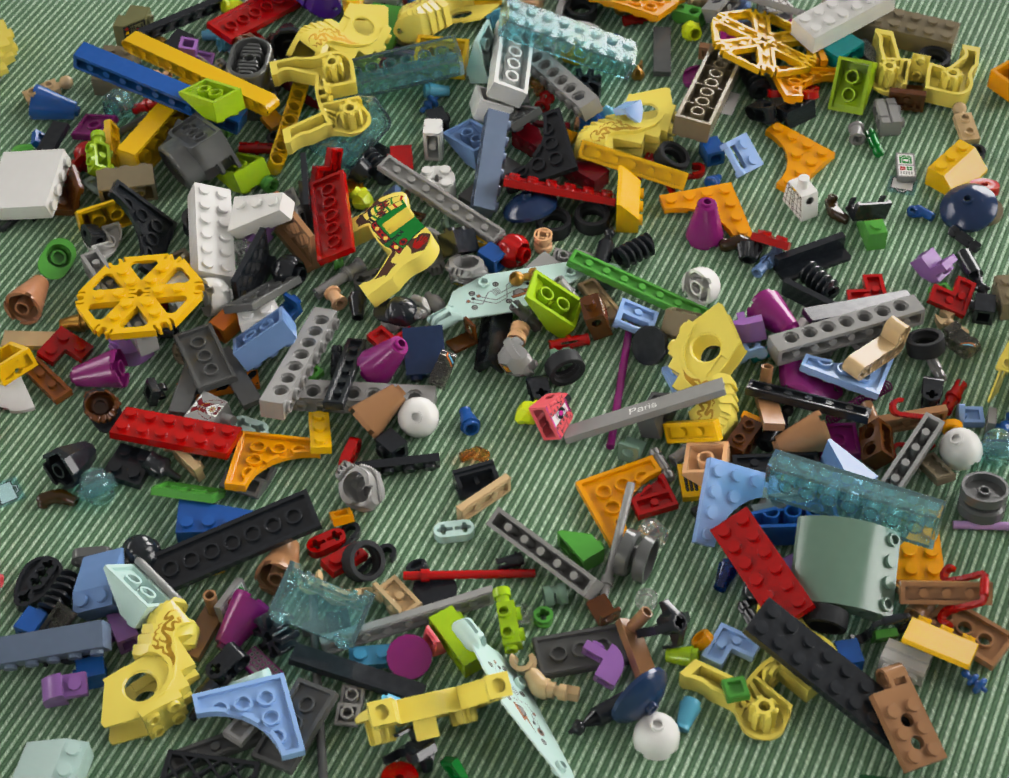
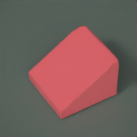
[422,625,446,657]

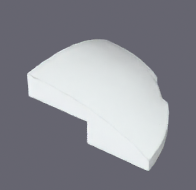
[83,221,122,259]
[0,376,36,414]

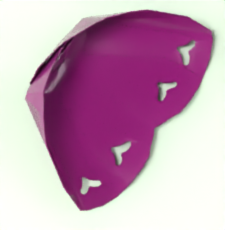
[779,359,843,400]

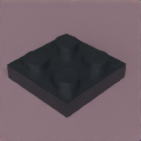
[101,443,158,490]

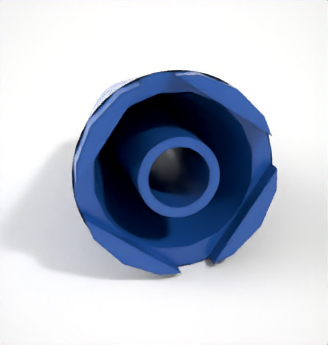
[29,84,81,120]

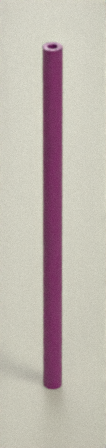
[606,322,634,450]

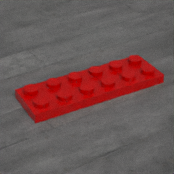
[206,0,302,45]
[309,169,356,266]
[503,173,616,206]
[109,407,243,460]
[710,507,816,619]

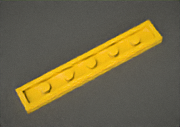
[577,139,689,191]

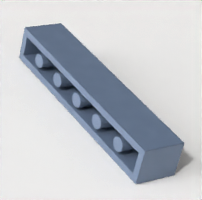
[470,108,511,219]
[0,620,112,671]

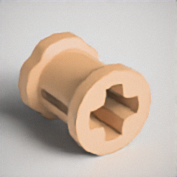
[324,285,348,311]

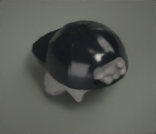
[373,296,423,332]

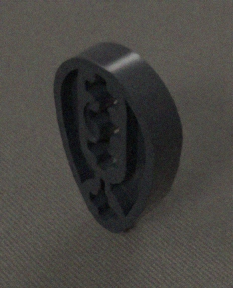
[14,556,63,612]

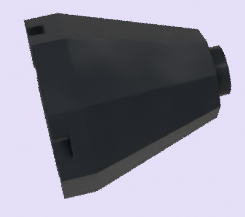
[270,23,299,60]
[43,441,96,490]

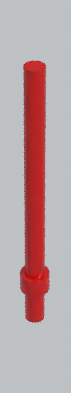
[403,569,536,582]

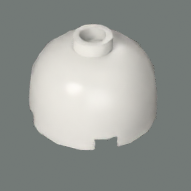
[682,267,721,306]
[201,277,233,317]
[398,397,439,438]
[939,427,983,471]
[633,712,680,761]

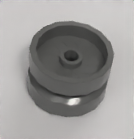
[957,471,1009,525]
[613,528,660,584]

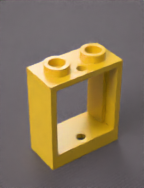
[0,341,38,386]

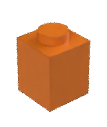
[208,309,241,344]

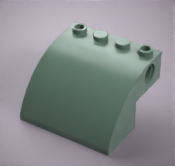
[791,515,901,622]

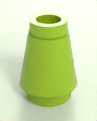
[665,645,700,667]

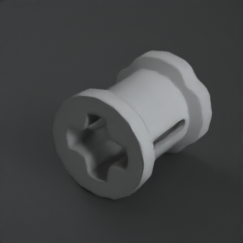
[848,121,866,145]

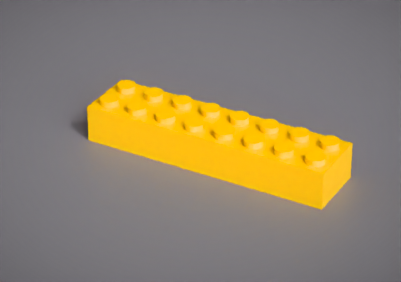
[116,77,193,168]

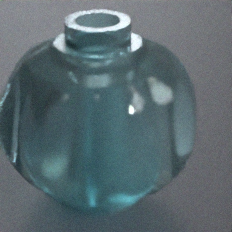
[102,88,135,121]
[981,428,1009,467]
[77,467,118,506]

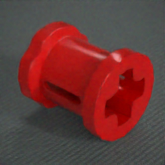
[534,90,555,113]

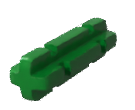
[865,128,884,158]

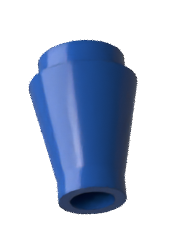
[459,406,481,436]

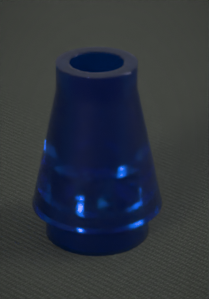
[713,558,738,593]

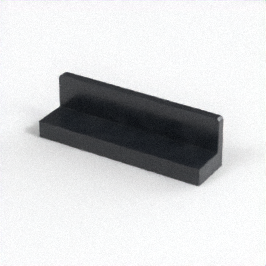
[773,232,851,281]
[474,313,513,374]

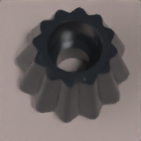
[737,240,763,264]

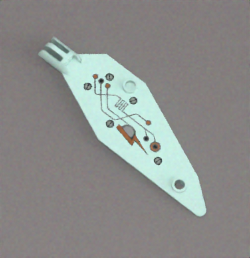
[427,262,586,330]
[452,617,574,778]

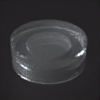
[635,588,658,610]
[516,604,533,627]

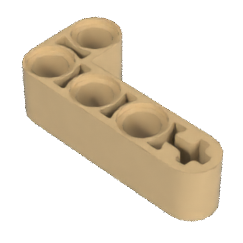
[842,316,911,381]

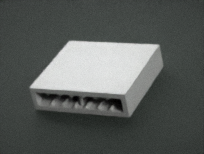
[0,149,71,220]

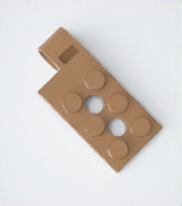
[904,604,1009,671]
[869,662,948,774]

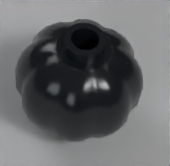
[270,254,307,290]
[122,535,161,574]

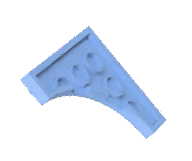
[799,353,894,400]
[692,457,784,547]
[192,672,306,761]

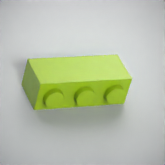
[429,605,483,678]

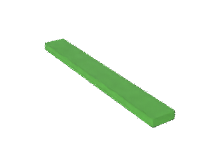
[566,249,709,314]

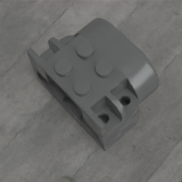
[226,37,281,121]
[158,112,242,189]

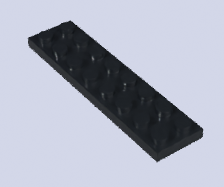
[149,489,323,591]
[742,597,910,752]

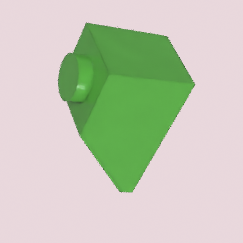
[856,219,888,251]
[557,530,605,571]

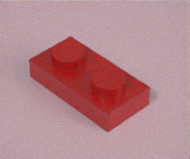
[320,541,368,579]

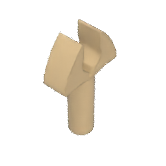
[934,310,969,337]

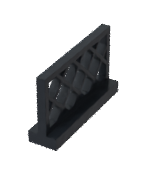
[298,152,314,234]
[230,227,277,301]
[160,749,261,778]

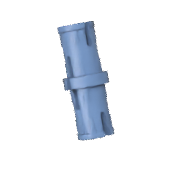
[751,247,783,278]

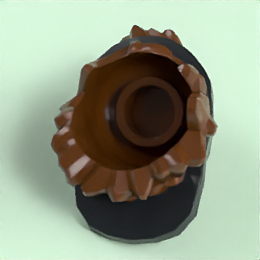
[83,388,122,433]

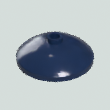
[940,183,998,233]
[503,190,558,223]
[611,667,667,723]

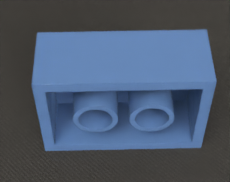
[233,306,297,372]

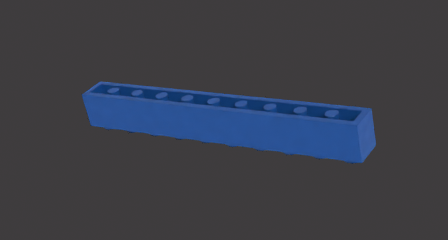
[73,42,248,135]

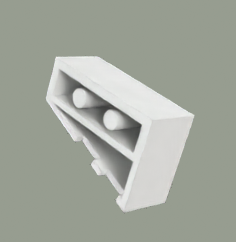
[227,192,295,241]

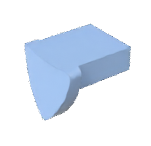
[613,100,643,123]
[955,403,985,428]

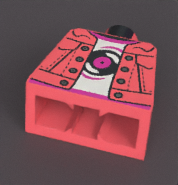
[528,392,573,441]

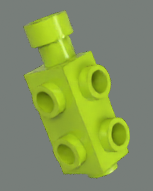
[85,129,114,177]
[492,586,526,654]

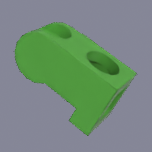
[671,4,706,28]

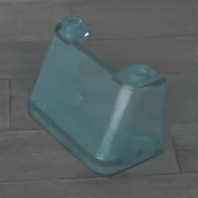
[307,95,391,169]
[268,560,376,650]

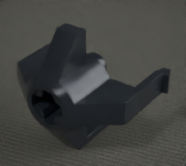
[635,599,690,649]
[382,724,438,773]

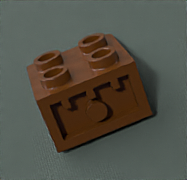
[888,84,926,112]
[54,164,84,216]

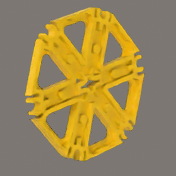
[710,8,817,78]
[75,253,205,340]

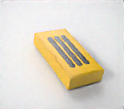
[676,464,701,502]

